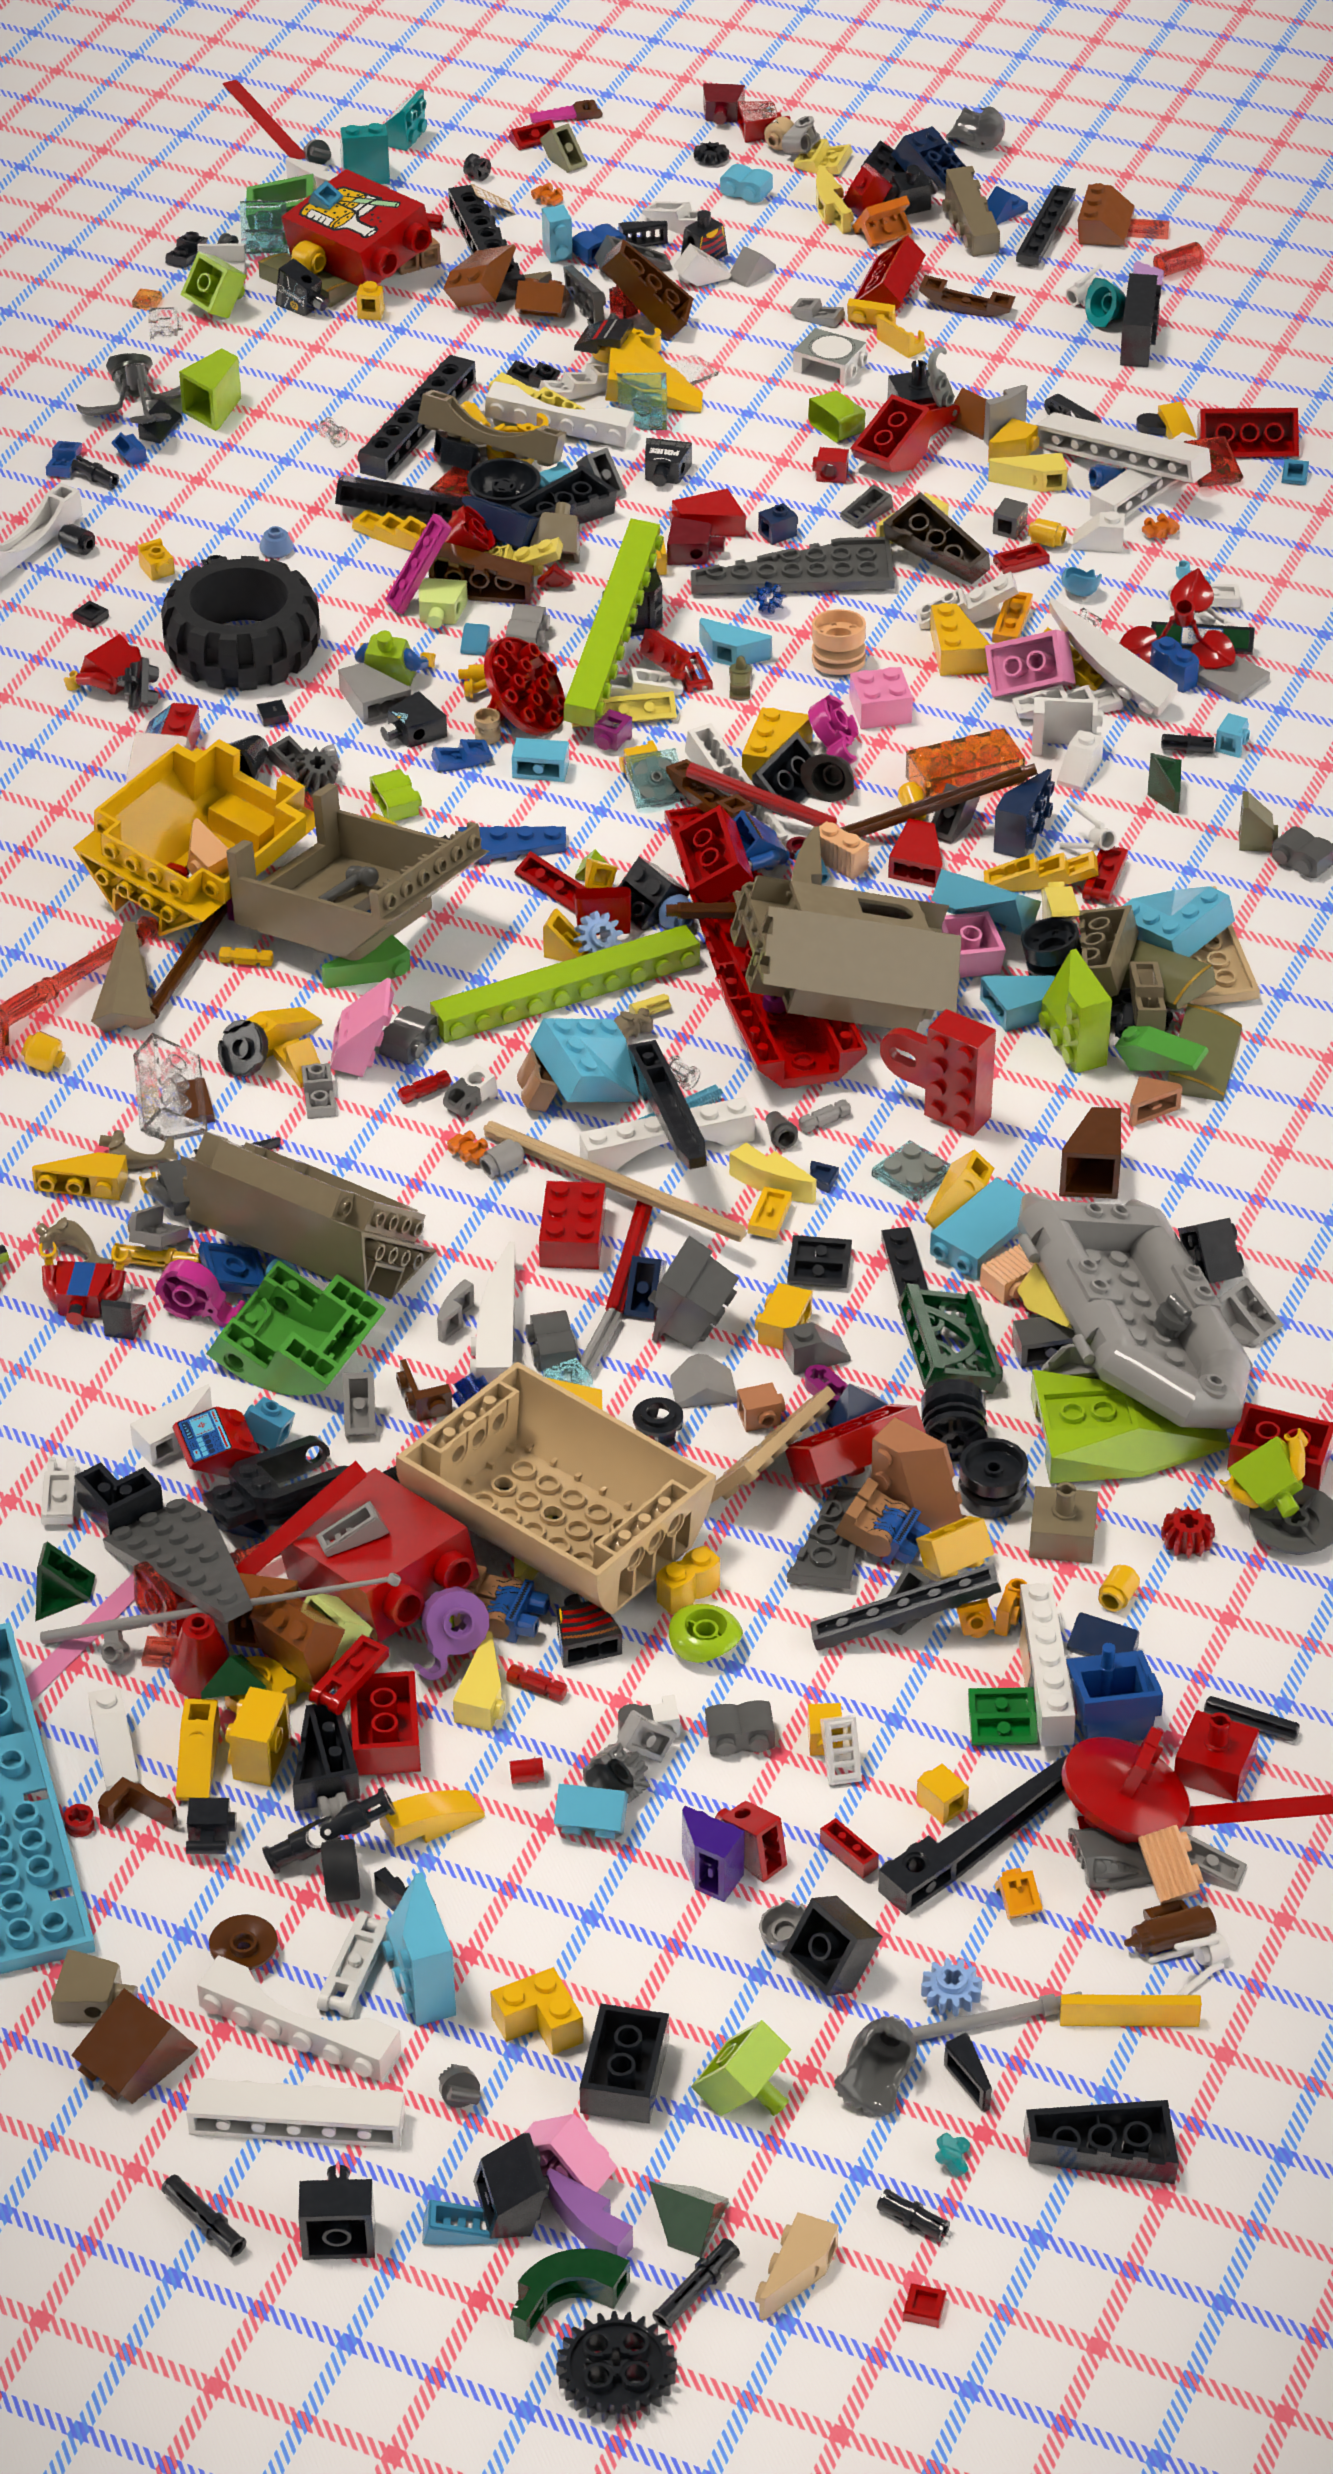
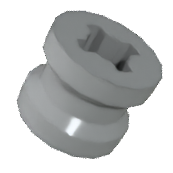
[317,1792,348,1820]

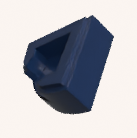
[810,1161,839,1193]

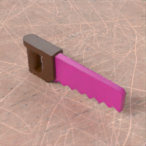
[529,99,603,123]

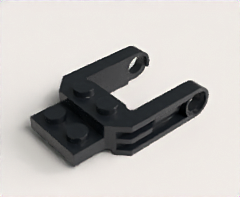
[202,1435,349,1530]

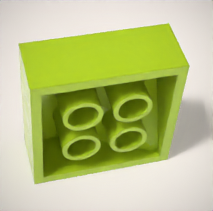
[1038,949,1112,1073]

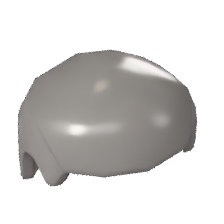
[759,1900,806,1952]

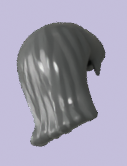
[946,106,1005,150]
[834,2016,917,2117]

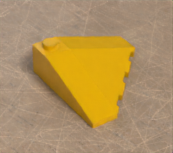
[605,334,703,413]

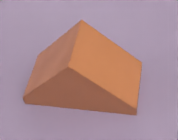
[1129,1076,1182,1127]

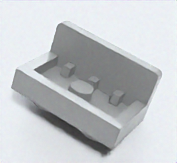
[127,1205,189,1251]

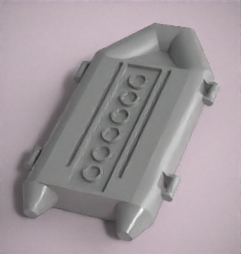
[1017,1192,1253,1429]

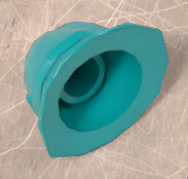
[1085,278,1126,327]

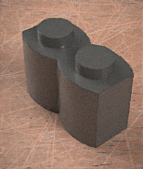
[1272,826,1333,878]
[379,1006,439,1065]
[525,1310,577,1371]
[705,1700,775,1756]

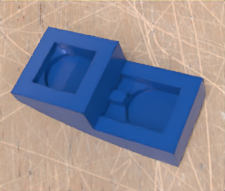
[45,440,82,478]
[431,739,492,771]

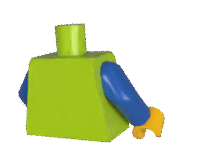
[354,630,436,686]

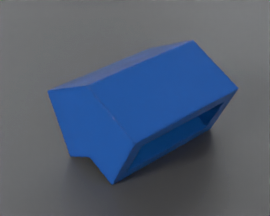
[111,432,147,465]

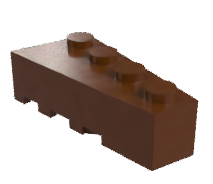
[601,239,694,341]
[428,542,534,604]

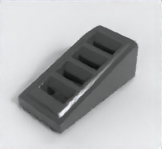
[840,484,894,528]
[267,735,304,784]

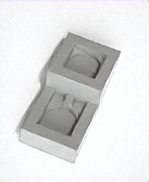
[790,298,845,327]
[437,1279,475,1343]

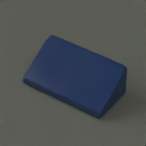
[1066,1612,1140,1656]

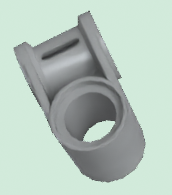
[782,116,821,153]

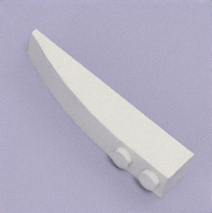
[1049,597,1178,717]
[684,723,788,841]
[470,1241,516,1389]

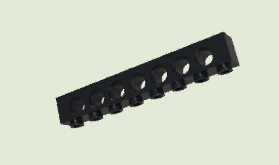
[448,184,525,303]
[357,355,476,480]

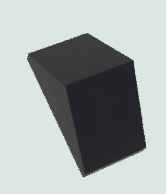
[101,1299,146,1340]

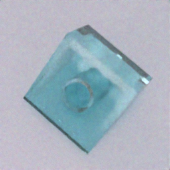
[240,201,288,254]
[617,373,667,431]

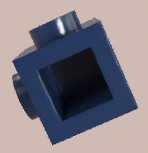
[758,503,799,545]

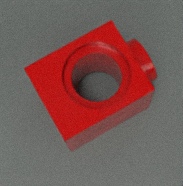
[812,447,849,484]

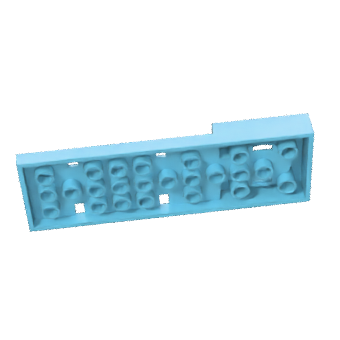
[0,1622,95,1974]

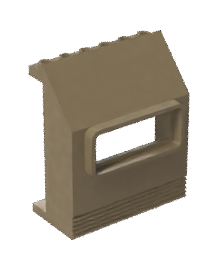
[226,783,489,960]

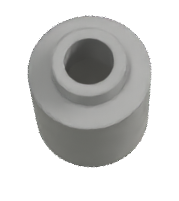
[479,1139,525,1178]

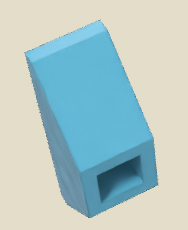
[699,618,772,666]

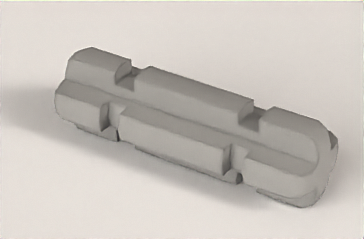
[798,1099,851,1133]

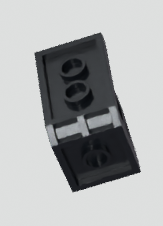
[602,567,663,637]

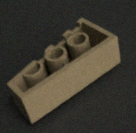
[942,166,1000,257]
[1079,905,1139,997]

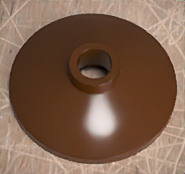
[209,1914,278,1970]

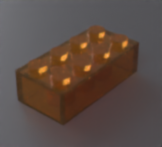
[905,728,1026,799]

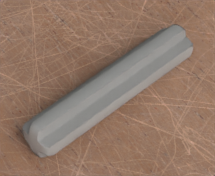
[576,1308,622,1378]

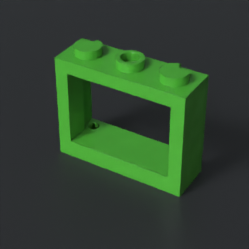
[246,173,317,235]

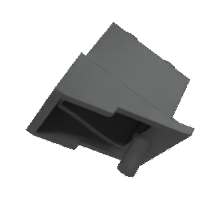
[648,1235,739,1349]

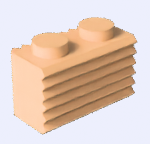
[819,821,870,879]
[980,1244,1035,1304]
[1138,1825,1204,1905]

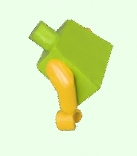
[1219,1428,1308,1518]

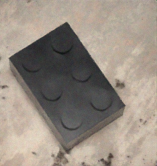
[579,2003,670,2124]

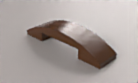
[919,275,1016,317]
[666,759,754,818]

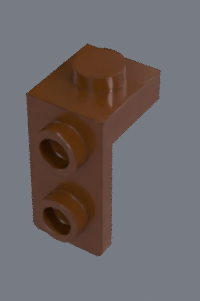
[396,1359,453,1422]
[98,1777,178,1830]

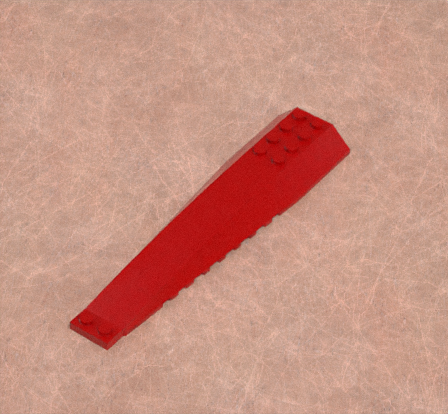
[664,806,868,1089]

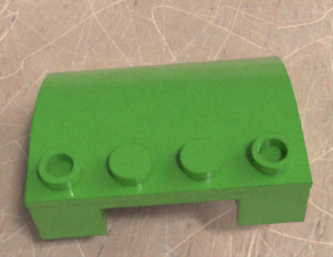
[206,1260,386,1396]

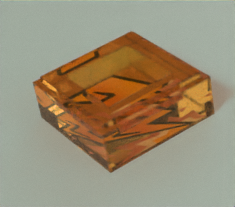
[132,288,163,311]

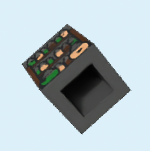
[993,497,1028,540]

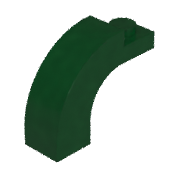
[510,2248,630,2342]

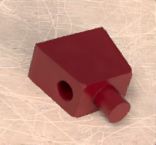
[703,83,745,125]
[667,517,726,565]

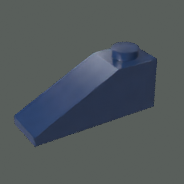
[462,496,539,551]

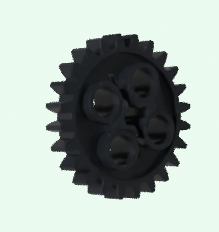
[556,2311,677,2424]

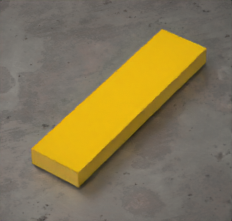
[1059,1994,1202,2027]

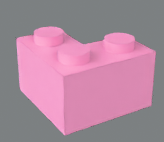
[525,2114,617,2192]

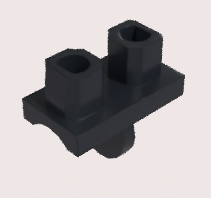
[117,657,159,710]

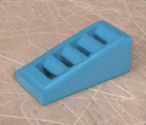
[422,2199,499,2245]

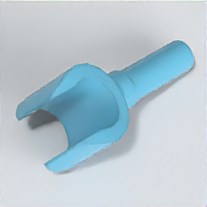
[1175,560,1211,583]

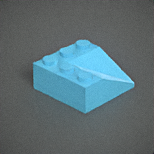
[931,869,1042,935]
[1123,886,1235,957]
[530,1018,639,1102]
[382,1872,456,2026]

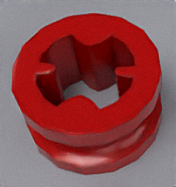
[63,1804,95,1837]

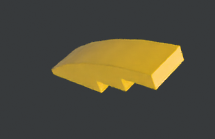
[352,510,427,551]
[983,851,1099,892]

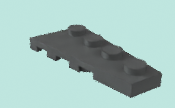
[563,265,606,325]
[787,1486,861,1589]

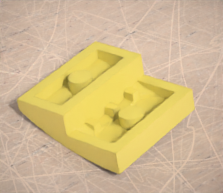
[793,139,853,175]

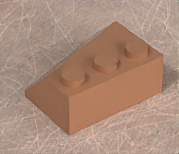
[871,1417,967,1532]

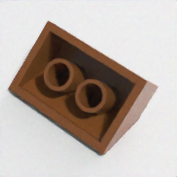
[1077,183,1135,245]
[250,1586,345,1687]

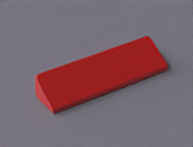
[514,851,587,913]

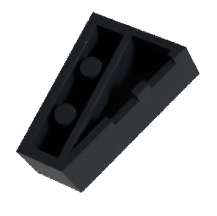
[292,1704,360,1811]

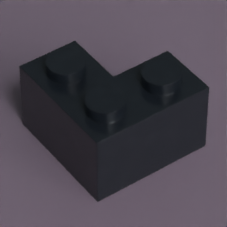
[1178,1217,1244,1284]
[74,1462,164,1536]

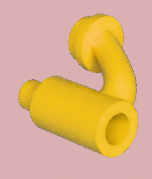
[458,664,488,699]

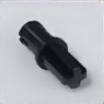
[1160,733,1214,754]

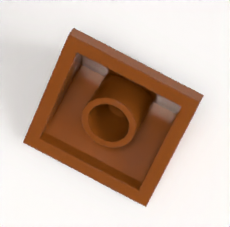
[949,387,988,440]

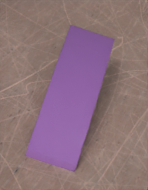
[546,2168,633,2258]

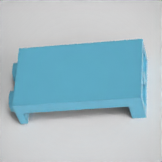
[930,1177,1026,1280]

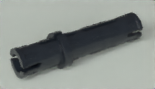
[161,2174,247,2258]
[652,2238,740,2330]

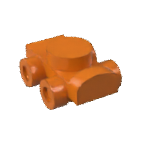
[531,183,563,206]
[1142,513,1180,539]
[447,1130,488,1165]

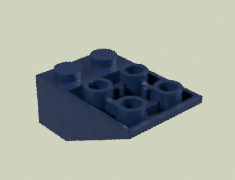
[891,126,966,189]
[993,769,1055,858]

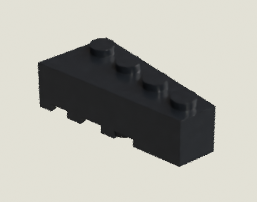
[511,466,617,525]
[1023,2100,1179,2184]

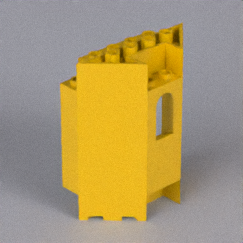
[73,739,316,937]

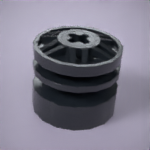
[1020,917,1082,977]
[921,1379,988,1462]

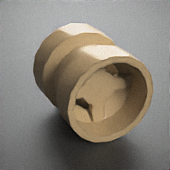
[474,708,501,745]

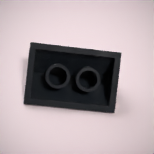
[752,731,815,817]

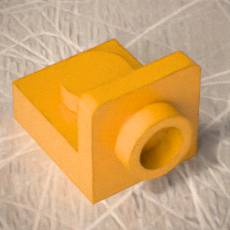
[994,1868,1043,1919]

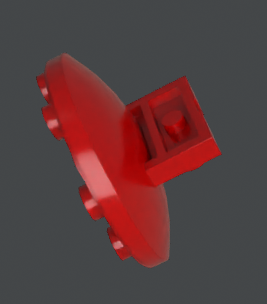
[484,637,566,736]
[1062,1726,1190,1844]

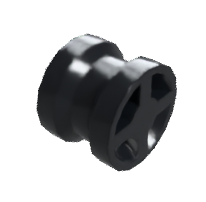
[463,153,491,181]

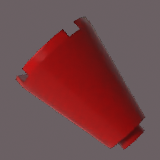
[445,506,495,552]
[169,1613,230,1699]

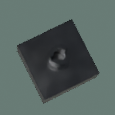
[887,360,935,405]
[782,1895,883,1996]
[298,2165,376,2260]

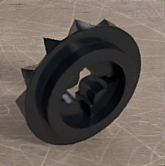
[693,141,729,165]

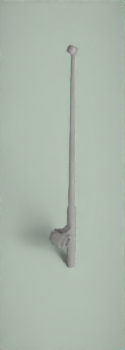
[40,1573,401,1665]

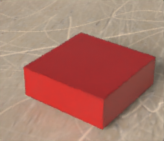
[903,2283,947,2328]

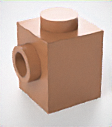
[737,1382,786,1432]

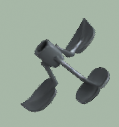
[76,363,181,424]

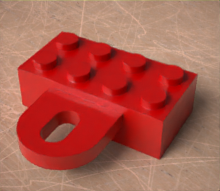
[880,1009,996,1136]

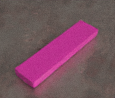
[385,513,452,615]

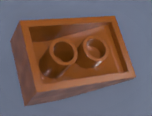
[443,244,516,308]

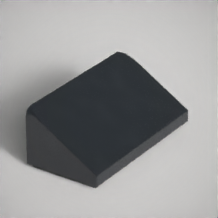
[138,399,183,444]

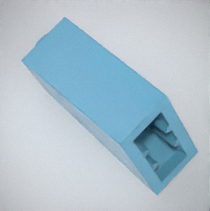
[980,976,1055,1032]

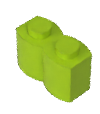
[369,769,422,821]

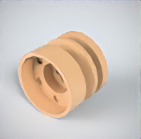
[812,609,866,675]

